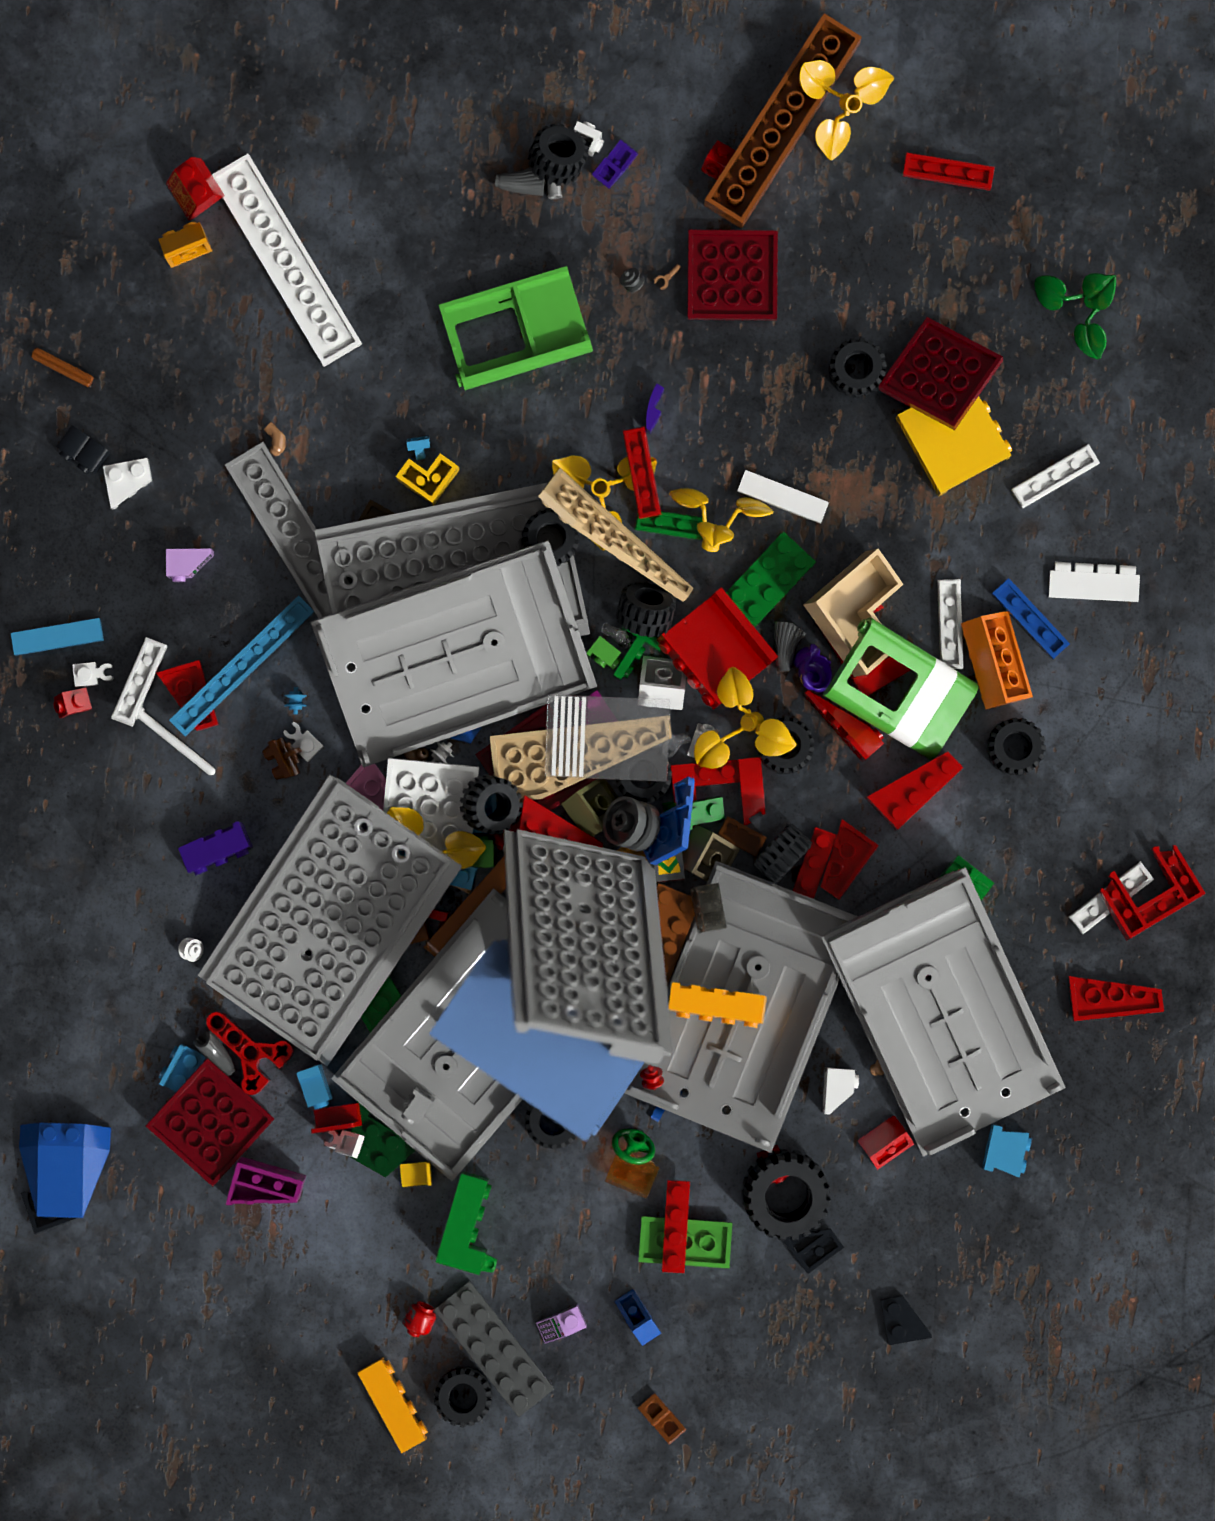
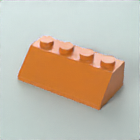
[961,611,1033,709]

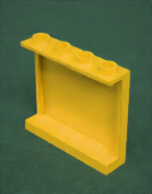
[896,396,1012,497]

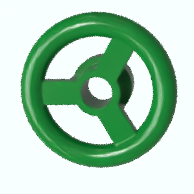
[612,1128,655,1165]

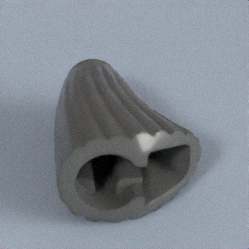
[495,167,546,196]
[774,621,806,671]
[193,1029,236,1077]

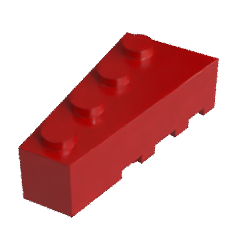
[865,752,964,831]
[510,795,603,848]

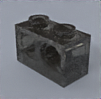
[690,883,727,934]

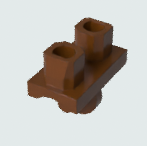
[262,737,302,780]

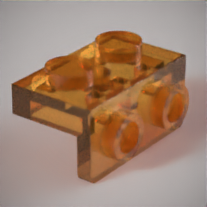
[605,1154,659,1199]

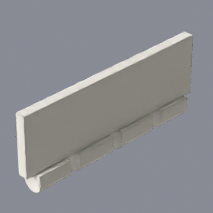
[1048,562,1140,602]

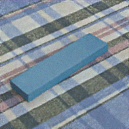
[11,618,104,656]

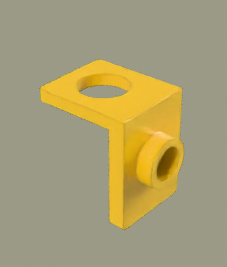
[400,1162,433,1187]

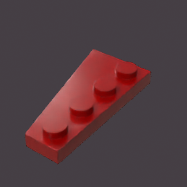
[1068,976,1164,1021]

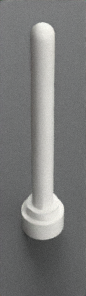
[136,704,216,775]

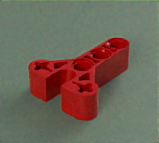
[206,1012,294,1095]

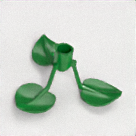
[1034,273,1116,359]

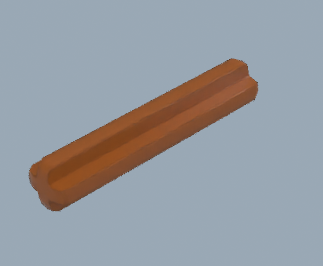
[31,348,94,387]

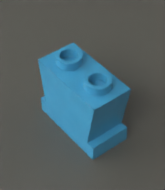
[296,1064,333,1110]
[982,1124,1032,1178]

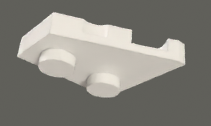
[103,458,152,509]

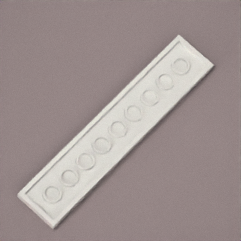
[212,154,362,367]

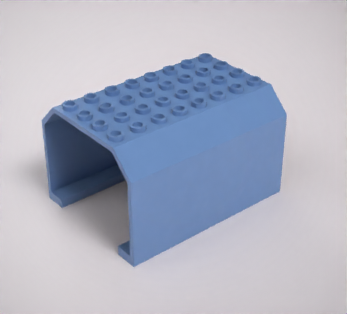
[429,939,645,1141]

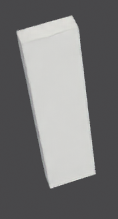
[1011,444,1100,509]
[737,470,829,524]
[937,579,963,669]
[111,637,167,727]
[1068,861,1154,934]

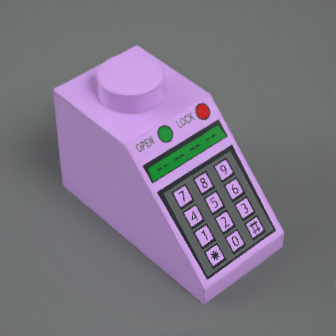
[166,548,214,582]
[536,1304,587,1344]

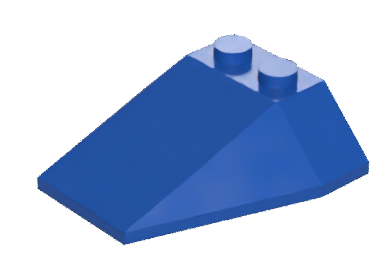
[19,1123,112,1218]

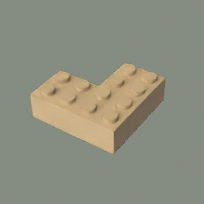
[803,548,904,677]

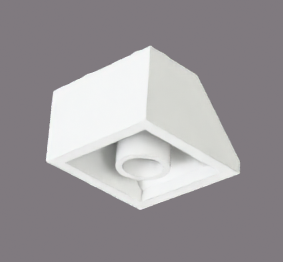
[638,656,686,710]
[822,1067,859,1114]

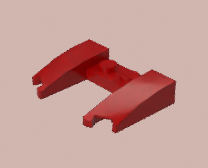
[816,605,911,696]
[671,757,766,828]
[1099,845,1206,941]

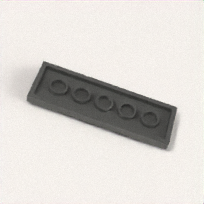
[434,1281,554,1417]

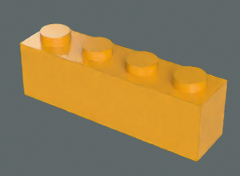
[358,1357,428,1453]

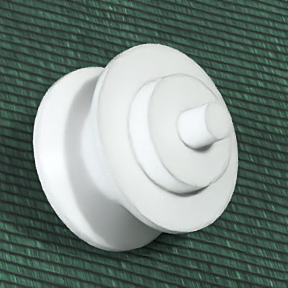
[430,742,454,764]
[178,937,204,962]

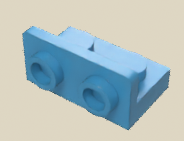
[158,1044,206,1092]

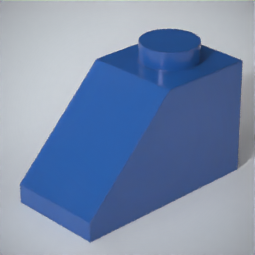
[614,1289,661,1346]

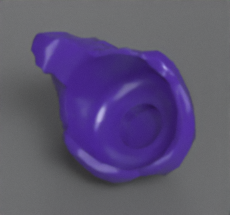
[793,644,832,693]

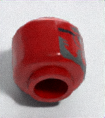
[403,1301,436,1337]

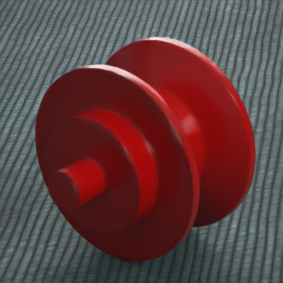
[640,1065,664,1090]

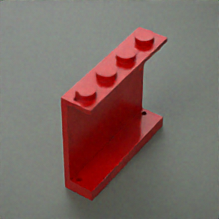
[657,587,778,710]

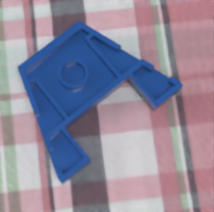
[643,777,695,865]

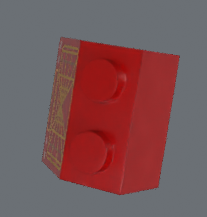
[166,157,225,221]

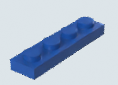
[992,578,1070,660]

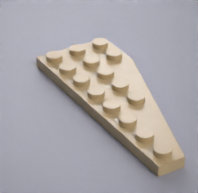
[538,468,693,602]
[490,716,672,801]

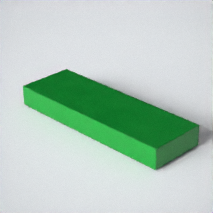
[635,511,702,541]

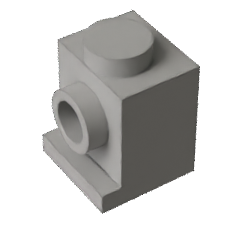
[401,1086,435,1124]

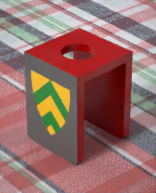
[654,852,685,883]

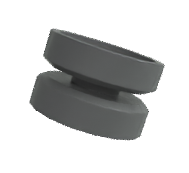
[603,796,661,852]

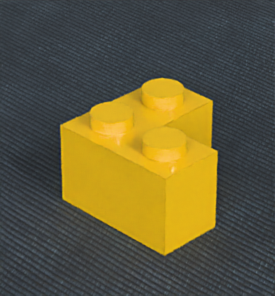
[395,453,459,506]

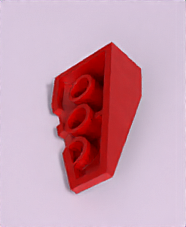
[804,690,884,762]

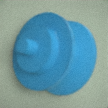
[284,687,307,714]

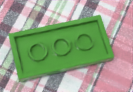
[639,1216,732,1268]

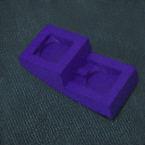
[592,139,639,189]
[646,384,664,434]

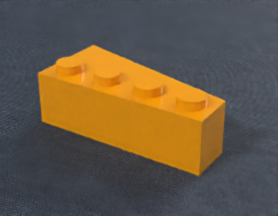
[668,982,767,1028]

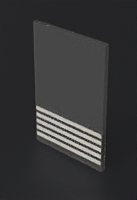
[545,695,670,782]

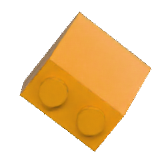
[158,222,212,268]

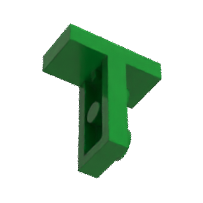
[613,627,661,681]
[662,796,725,830]

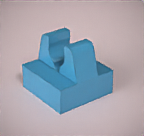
[407,436,430,460]

